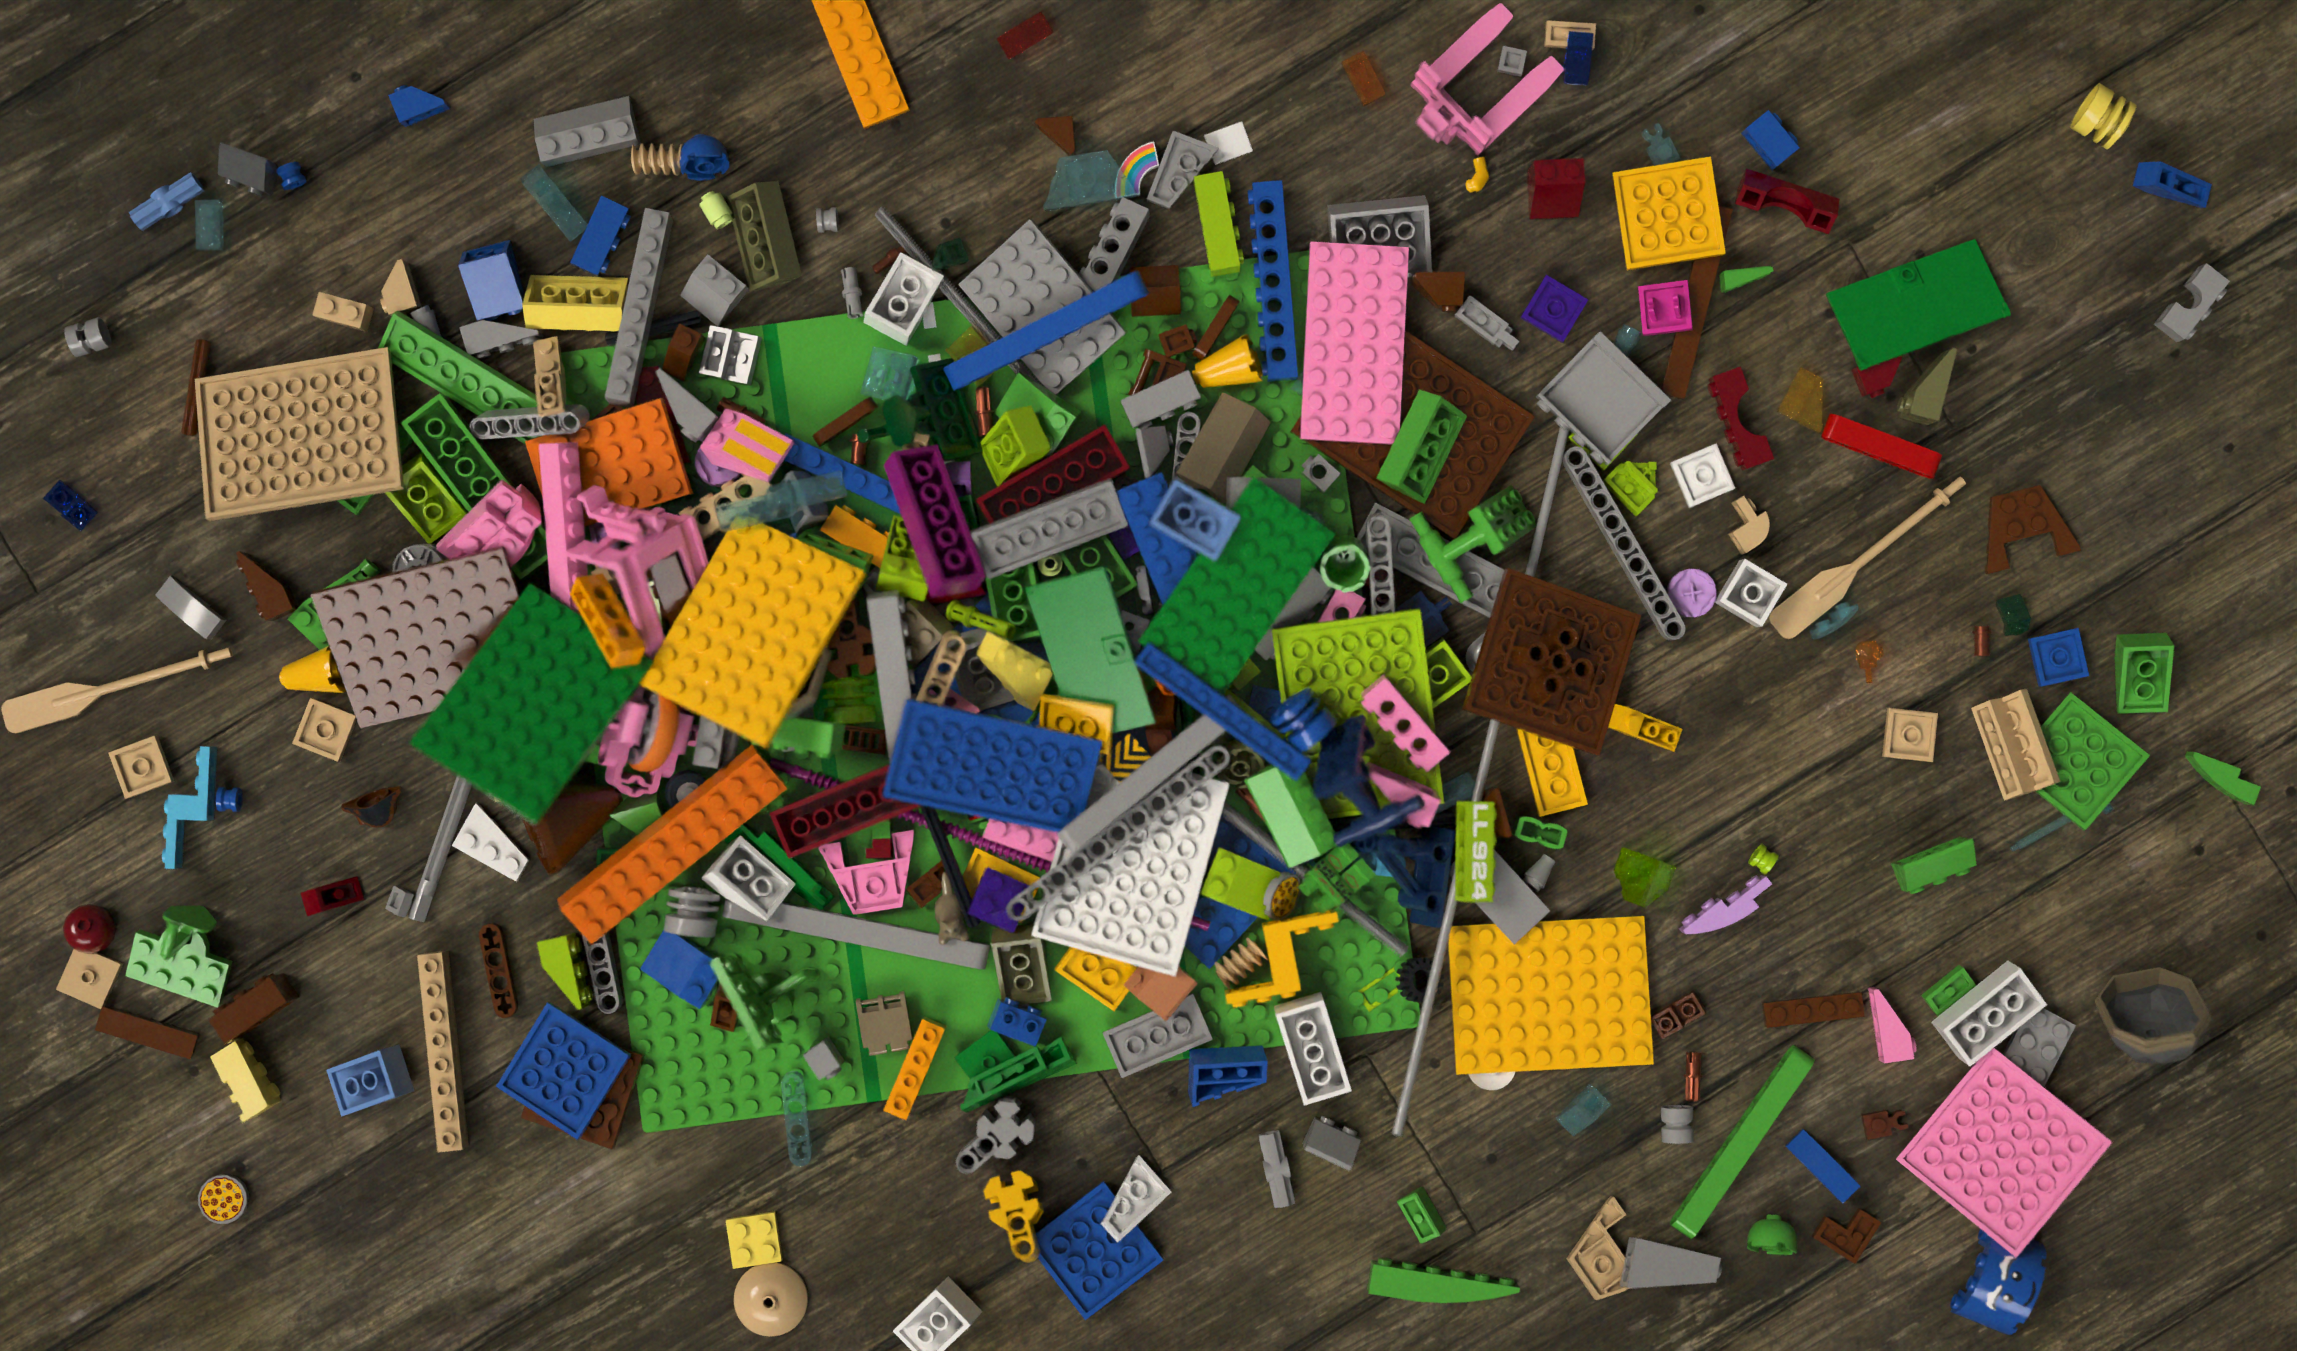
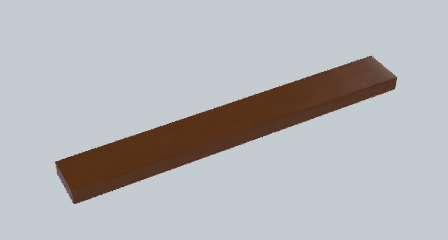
[1661,206,1733,400]

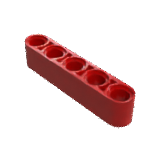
[1821,414,1942,479]

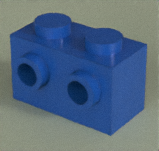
[987,997,1047,1047]

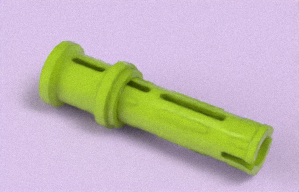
[946,600,1016,639]

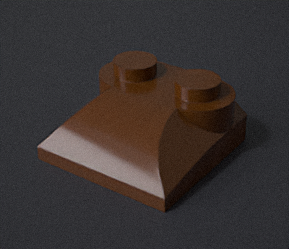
[1481,787,1512,838]

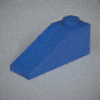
[2133,162,2212,208]

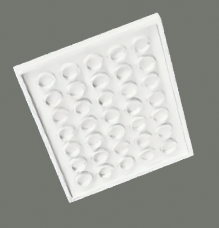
[1032,753,1230,976]

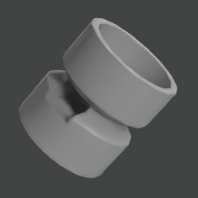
[65,317,111,357]
[1661,1105,1694,1144]

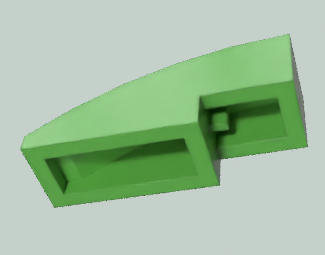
[2185,752,2261,805]

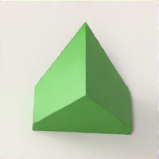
[609,789,664,834]

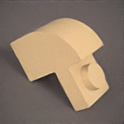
[1728,496,1770,554]

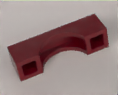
[1735,168,1840,234]
[1707,366,1774,471]

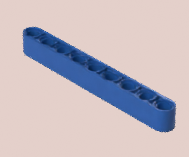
[943,271,1149,391]

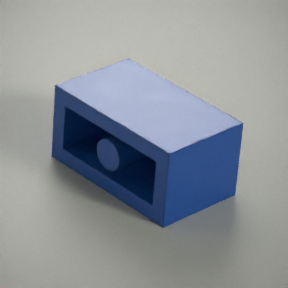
[1741,110,1799,170]

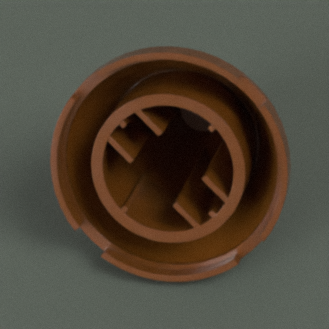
[521,782,623,876]

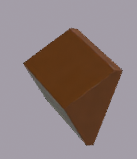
[1129,265,1181,317]

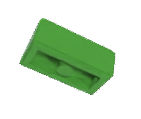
[1397,1187,1446,1244]

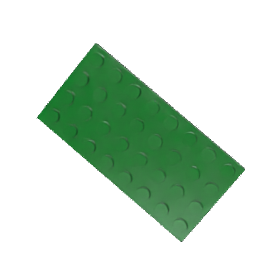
[1138,477,1335,696]

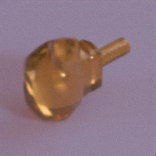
[1855,640,1884,683]

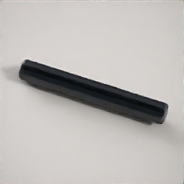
[605,310,701,347]

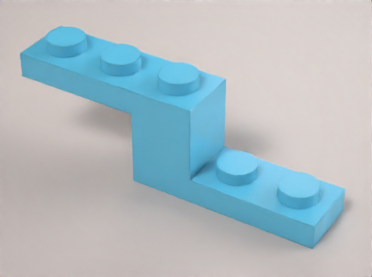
[162,746,217,869]

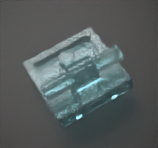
[860,346,919,400]

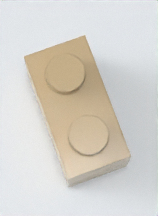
[312,292,374,332]

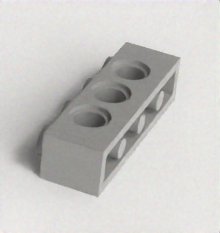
[1079,197,1150,292]

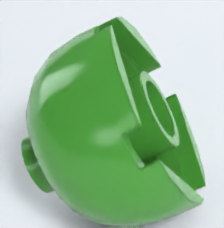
[1747,1215,1798,1255]

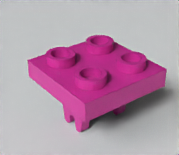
[1638,280,1693,336]

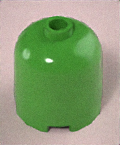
[1320,534,1370,593]

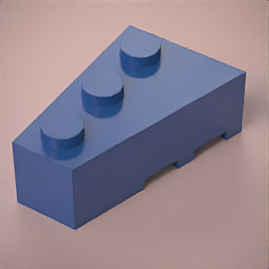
[1188,1046,1267,1107]

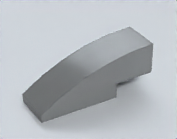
[155,576,227,640]

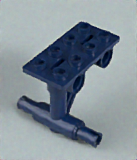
[1314,714,1425,848]
[1349,827,1455,928]

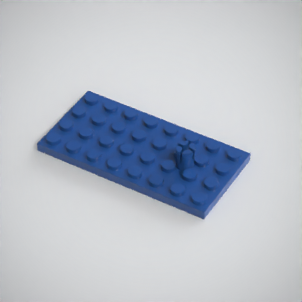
[883,698,1102,833]

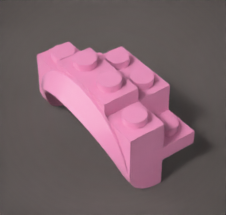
[436,480,541,567]

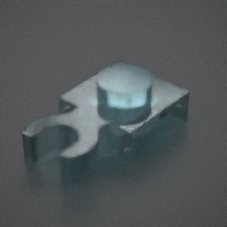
[1642,123,1680,166]

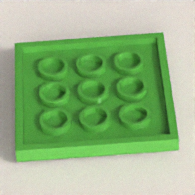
[2035,692,2150,831]

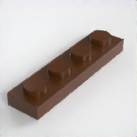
[1762,991,1865,1028]

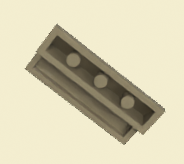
[1176,393,1271,503]

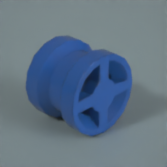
[276,162,307,190]
[216,787,243,812]

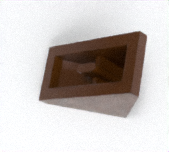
[1034,116,1075,158]

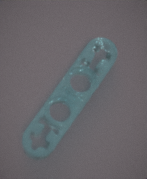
[781,1071,812,1167]

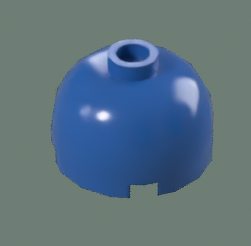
[679,134,729,181]

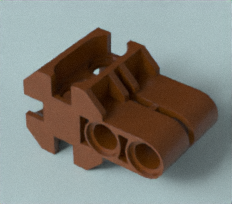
[827,595,877,679]

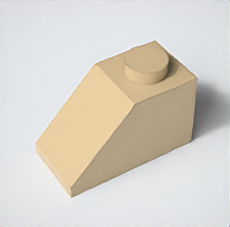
[380,259,422,316]

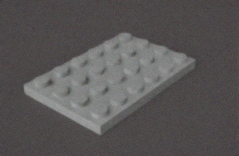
[958,219,1127,395]

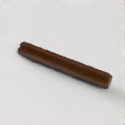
[181,339,211,436]

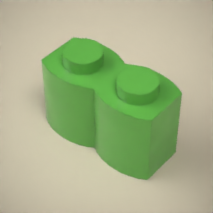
[1512,816,1568,849]

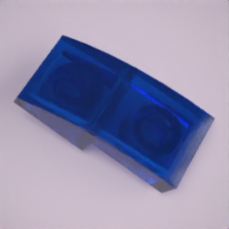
[43,479,98,531]

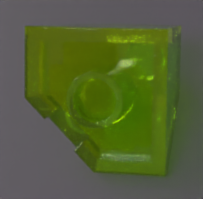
[1614,847,1676,908]

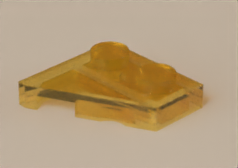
[1777,367,1823,433]

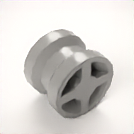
[816,207,839,233]

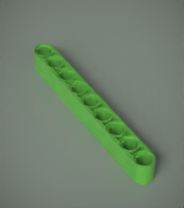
[1670,1045,1815,1239]

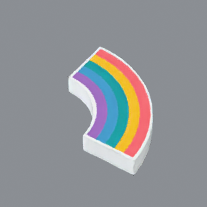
[1115,141,1159,201]

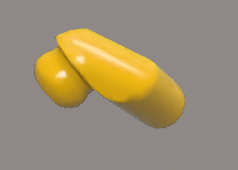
[1465,157,1489,193]

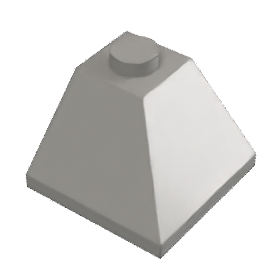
[1136,426,1173,479]

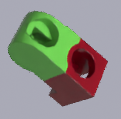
[866,818,893,859]

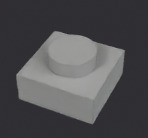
[1497,46,1527,77]
[385,886,414,917]

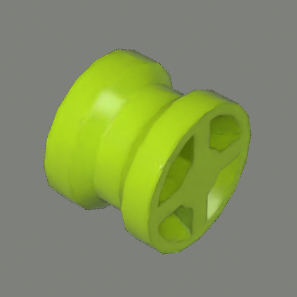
[1748,844,1779,875]

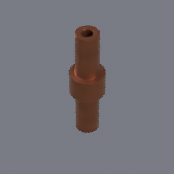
[872,239,916,274]

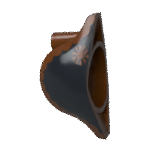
[341,786,402,828]

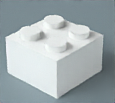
[1715,559,1787,627]

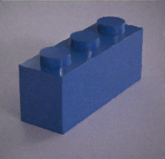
[570,196,631,277]

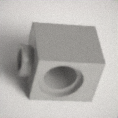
[1301,454,1340,494]

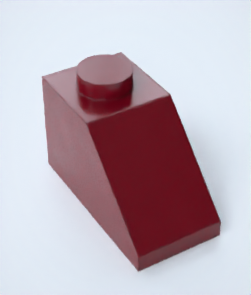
[1851,355,1903,398]
[300,876,364,916]

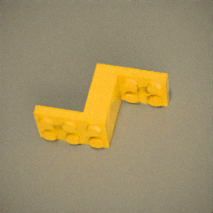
[1224,909,1339,1007]

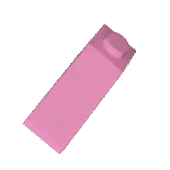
[1868,987,1916,1063]

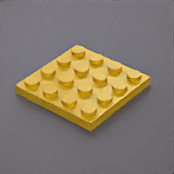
[1612,157,1726,270]

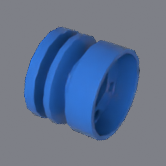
[1270,687,1337,753]

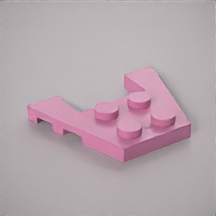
[818,830,915,915]

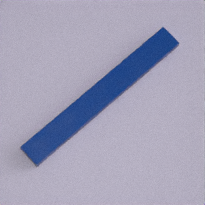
[1134,643,1311,781]

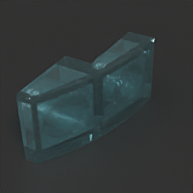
[1809,601,1859,640]

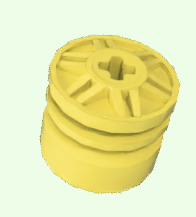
[2070,83,2137,149]

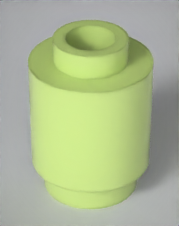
[699,191,734,229]
[1038,553,1063,577]

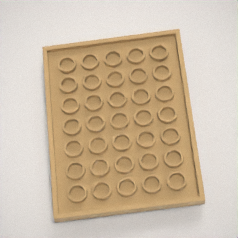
[195,347,404,521]

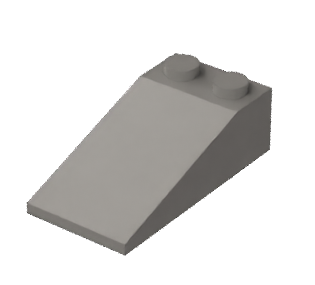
[1449,850,1550,945]

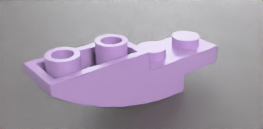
[1679,875,1772,934]

